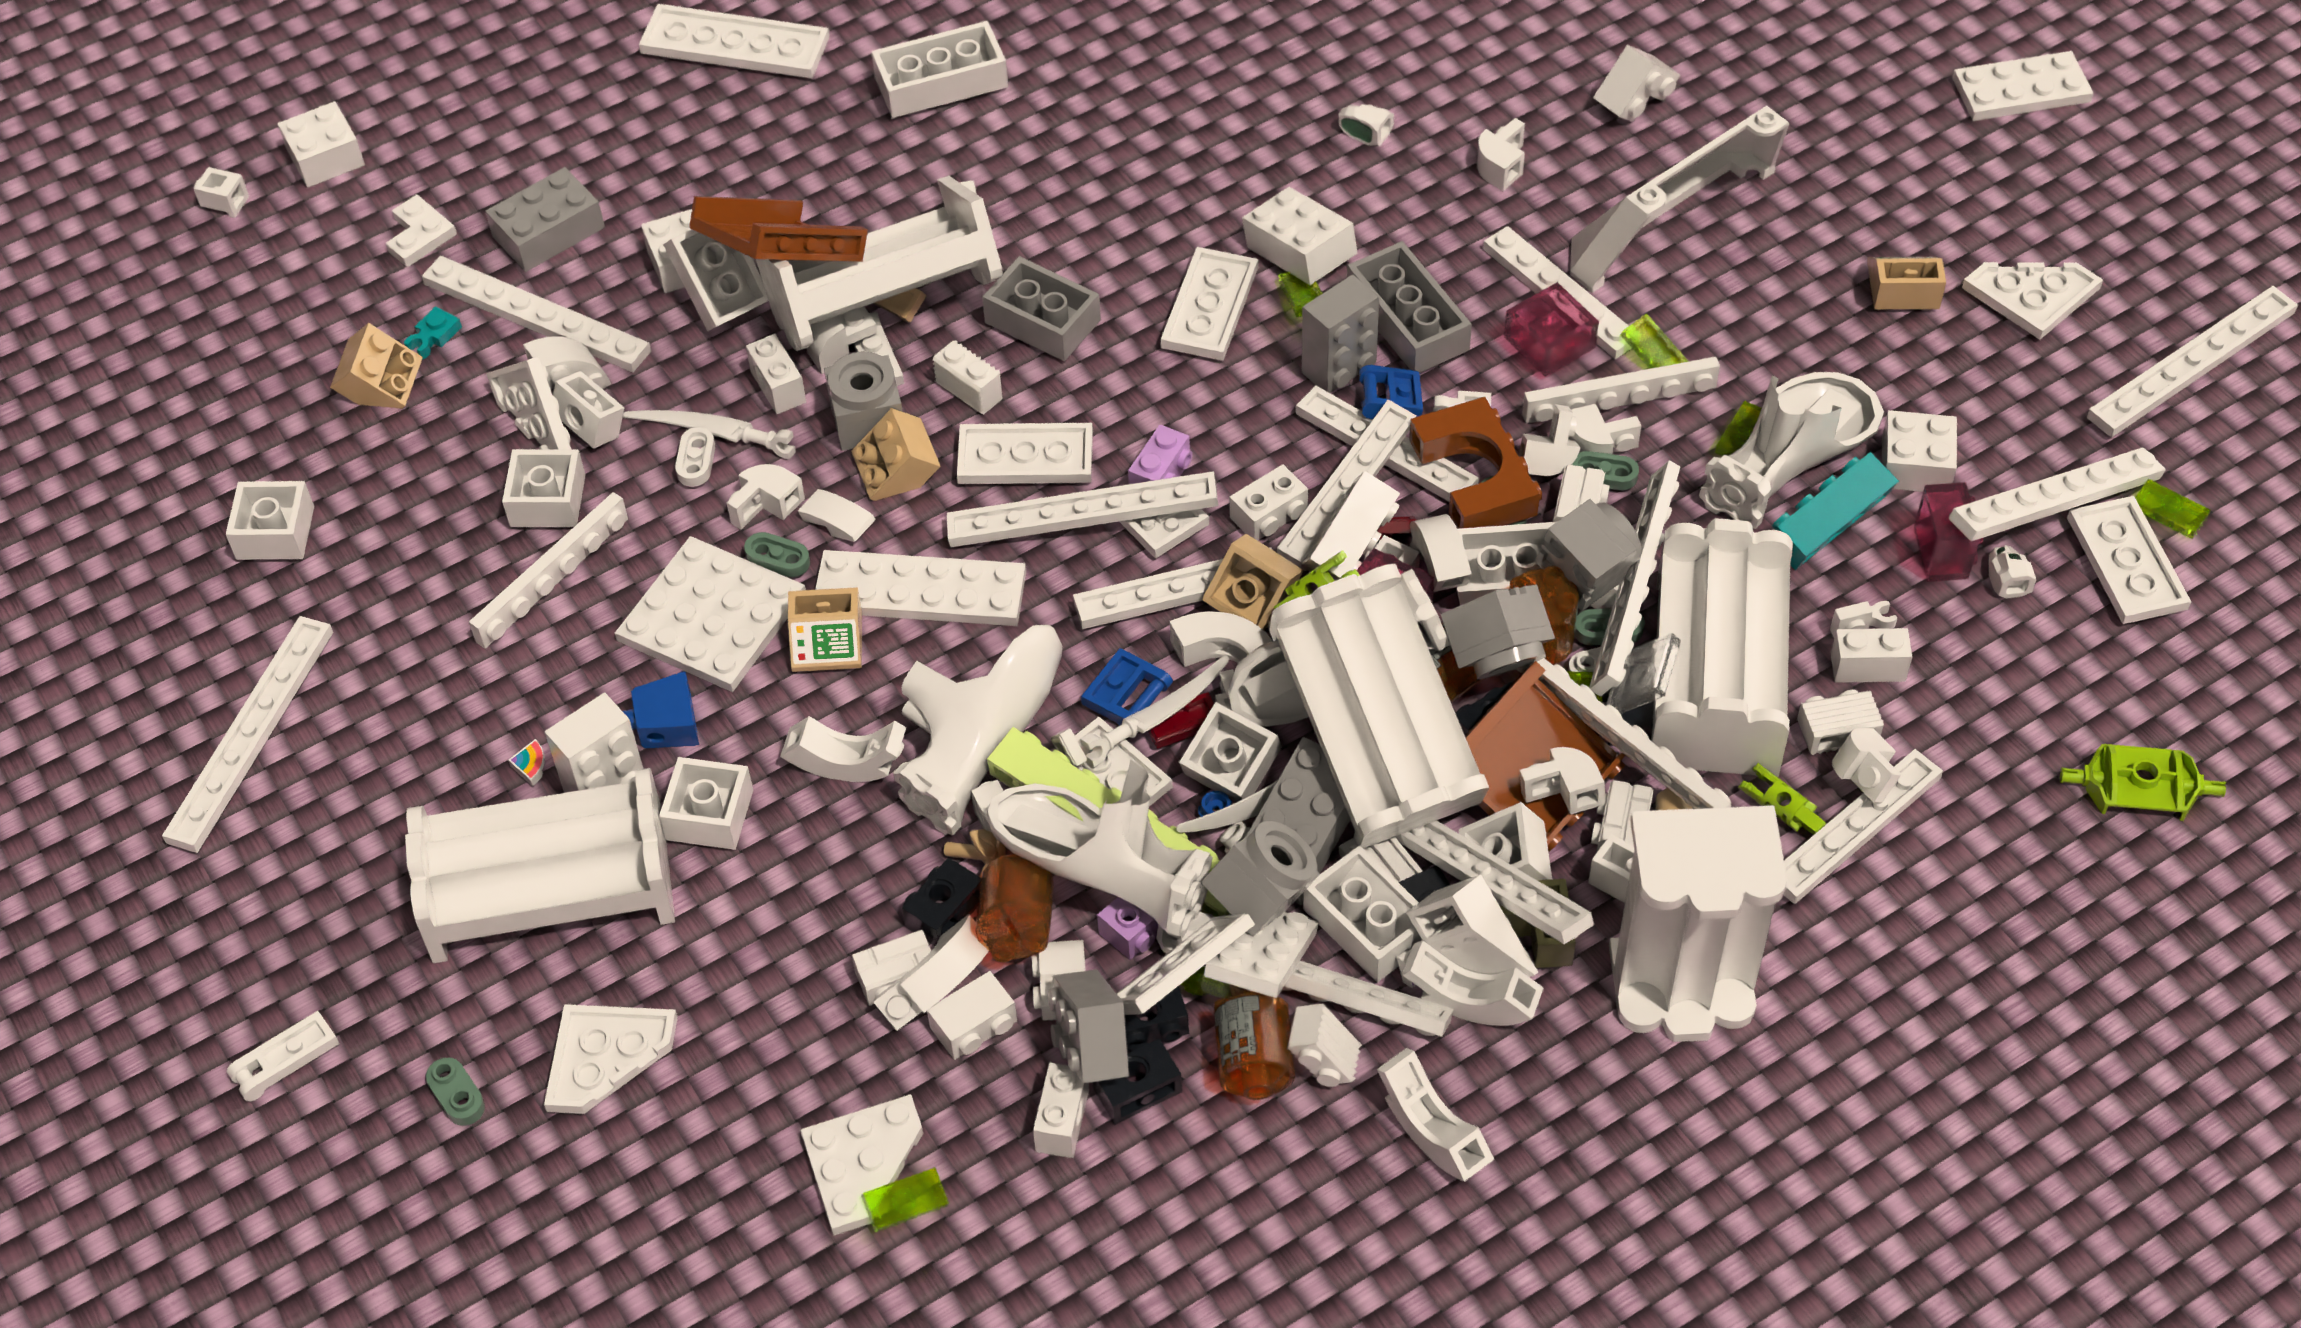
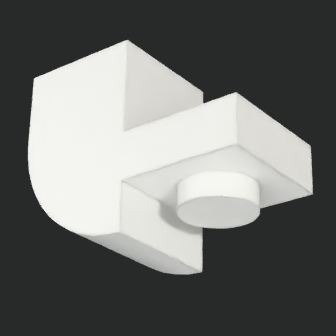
[1477,118,1525,191]
[807,306,877,374]
[1519,404,1580,476]
[1568,404,1641,454]
[727,464,805,530]
[1832,728,1901,803]
[1520,747,1605,815]

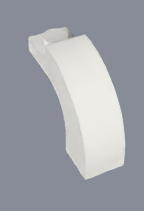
[1409,514,1472,592]
[1170,612,1272,667]
[780,716,906,782]
[873,914,993,1030]
[1402,940,1544,1026]
[1377,1048,1494,1182]

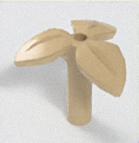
[944,829,1006,888]

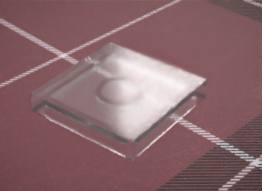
[1606,633,1681,714]

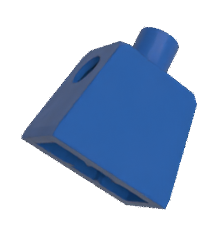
[622,671,699,748]

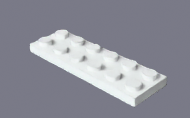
[639,4,830,78]
[815,550,1026,626]

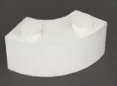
[523,336,611,390]

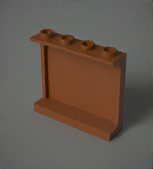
[689,196,868,262]
[1465,661,1626,852]

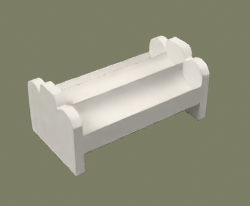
[756,176,1003,351]
[1651,518,1793,777]
[1269,564,1489,848]
[405,768,675,963]
[1609,805,1787,1042]

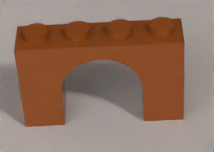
[1409,397,1542,529]

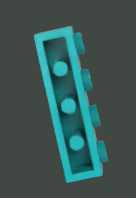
[1772,452,1899,571]

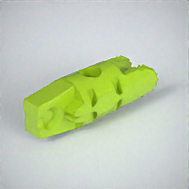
[1274,550,1360,609]
[1738,763,1826,835]

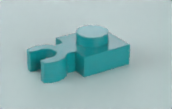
[404,306,462,360]

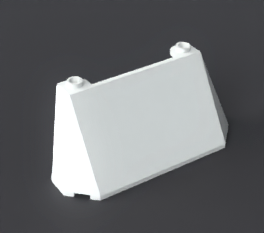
[1570,106,1789,293]

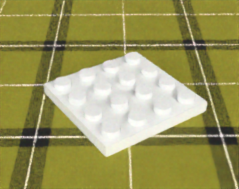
[615,536,806,692]

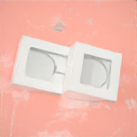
[798,489,875,542]

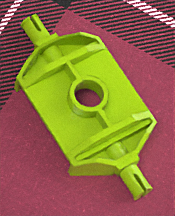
[2060,744,2226,821]

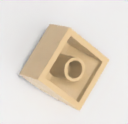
[1202,534,1304,631]

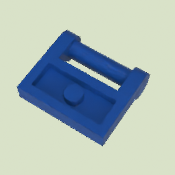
[1359,365,1423,419]
[1081,648,1173,726]

